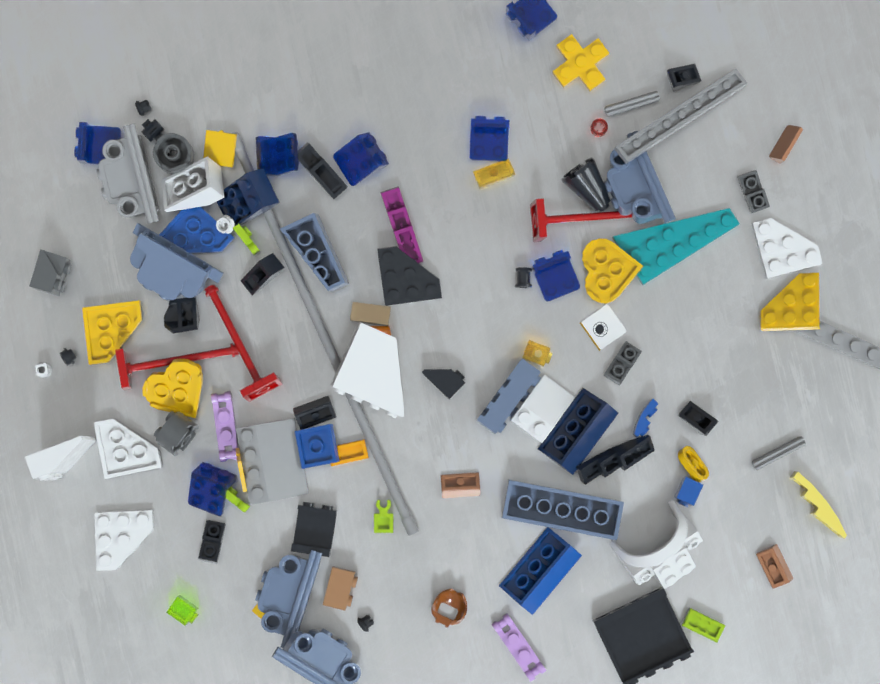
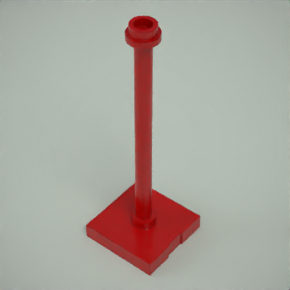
[530,198,632,242]
[205,285,283,402]
[115,343,239,390]

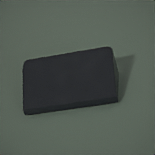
[293,396,336,430]

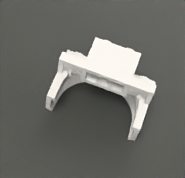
[610,500,703,589]

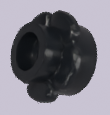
[59,348,76,366]

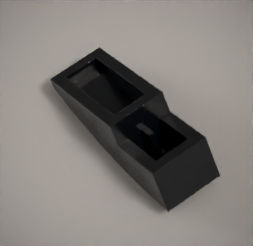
[294,142,348,199]

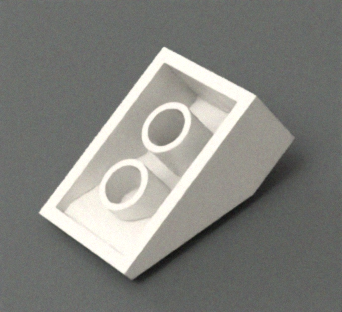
[162,156,224,212]
[510,375,575,443]

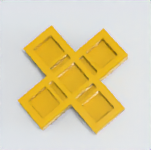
[552,34,609,91]

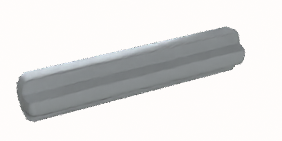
[604,91,660,117]
[752,436,806,470]

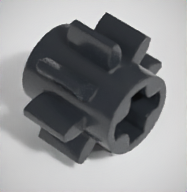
[141,119,165,142]

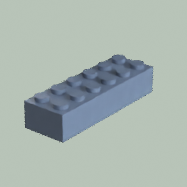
[501,480,624,540]

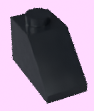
[241,253,285,295]
[422,369,465,400]

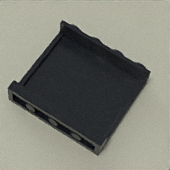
[592,587,694,684]

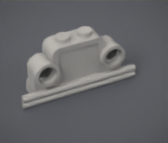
[97,124,160,224]

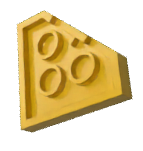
[761,273,820,331]
[82,300,143,365]

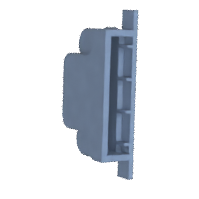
[604,131,676,224]
[130,223,224,300]
[255,550,322,648]
[272,628,361,684]

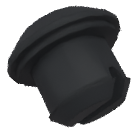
[135,100,151,116]
[357,615,374,632]

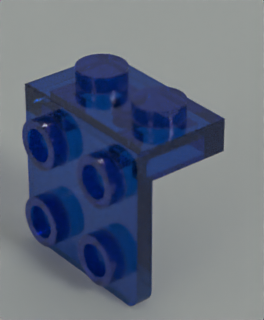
[505,0,557,40]
[470,116,510,162]
[74,122,121,164]
[333,132,389,186]
[255,133,299,176]
[531,250,580,302]
[188,462,237,516]

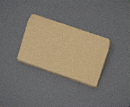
[350,302,391,326]

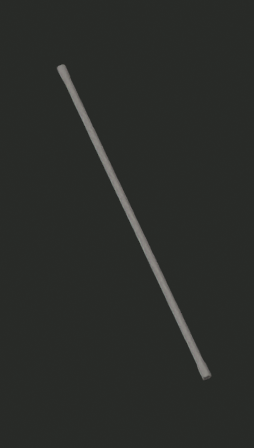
[232,132,419,536]

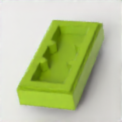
[682,608,726,643]

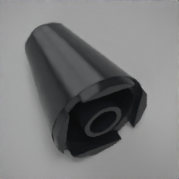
[561,157,611,212]

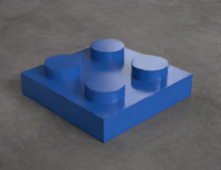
[295,424,340,469]

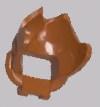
[431,588,467,628]

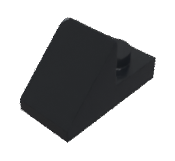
[667,64,701,92]
[678,401,719,436]

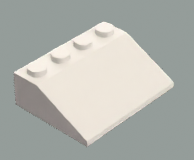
[25,436,97,481]

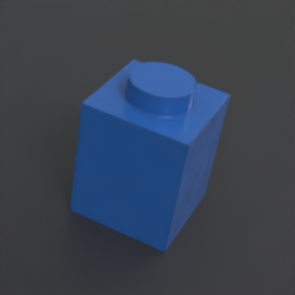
[674,476,703,508]

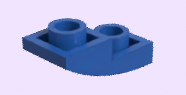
[633,399,658,437]

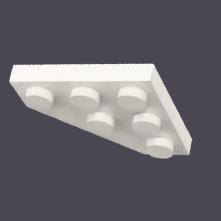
[752,218,823,279]
[94,419,162,479]
[94,510,154,571]

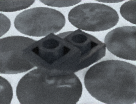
[198,520,226,564]

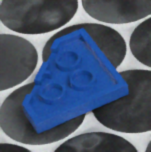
[159,207,235,254]

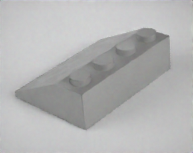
[236,418,309,505]

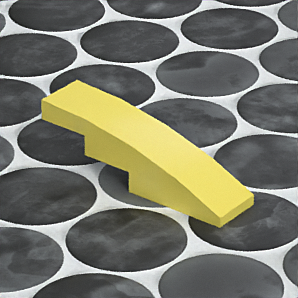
[790,471,847,539]

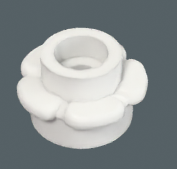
[216,215,235,234]

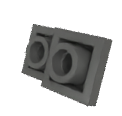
[737,170,770,213]
[604,341,642,386]

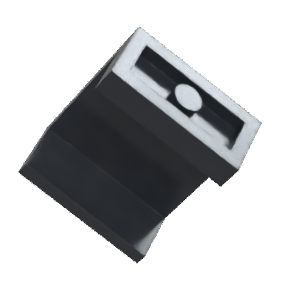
[291,502,337,557]

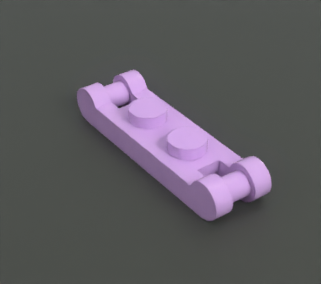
[211,391,239,462]
[492,613,546,682]

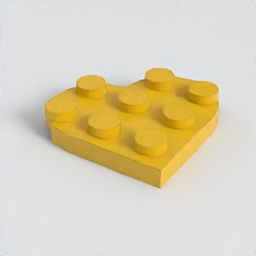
[582,238,644,304]
[142,359,203,418]

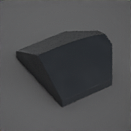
[164,296,200,334]

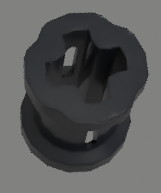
[515,267,532,288]

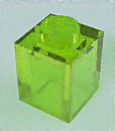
[166,595,199,626]

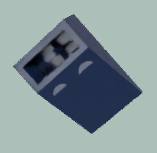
[217,168,280,227]

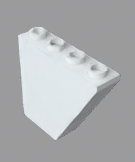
[330,322,404,418]

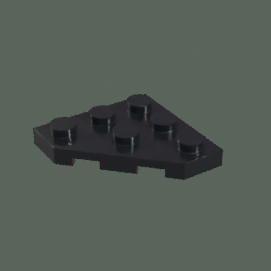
[377,246,442,306]

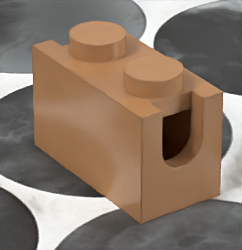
[323,566,358,611]

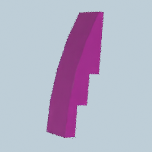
[380,186,423,263]

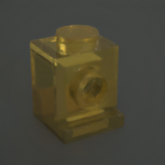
[522,340,553,367]

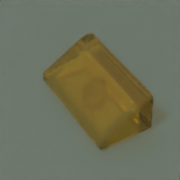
[473,158,516,189]

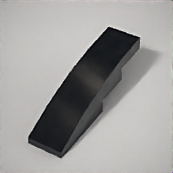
[576,435,655,485]

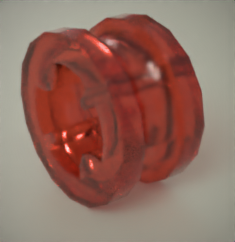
[590,118,608,137]

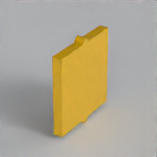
[203,130,237,168]
[235,448,247,492]

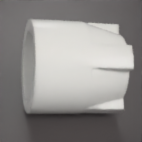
[35,362,52,378]

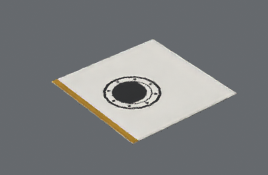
[580,304,627,351]

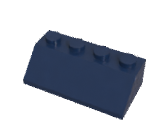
[538,388,618,475]

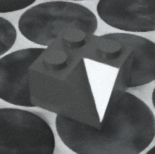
[29,249,71,296]

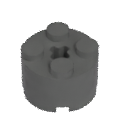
[153,133,194,174]
[154,411,199,456]

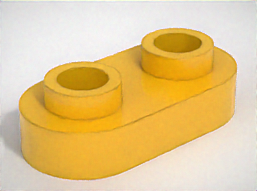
[678,446,709,482]

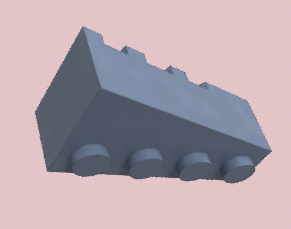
[280,213,349,292]
[476,358,541,434]

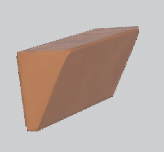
[769,125,803,164]
[441,472,480,498]
[756,544,793,589]

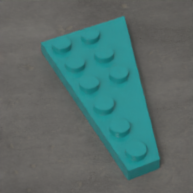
[612,208,740,285]

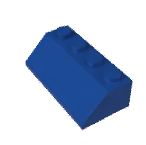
[499,527,582,615]

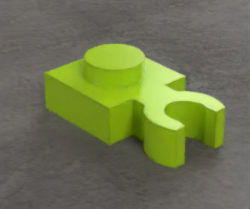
[233,224,260,255]
[219,486,250,513]
[374,500,393,533]

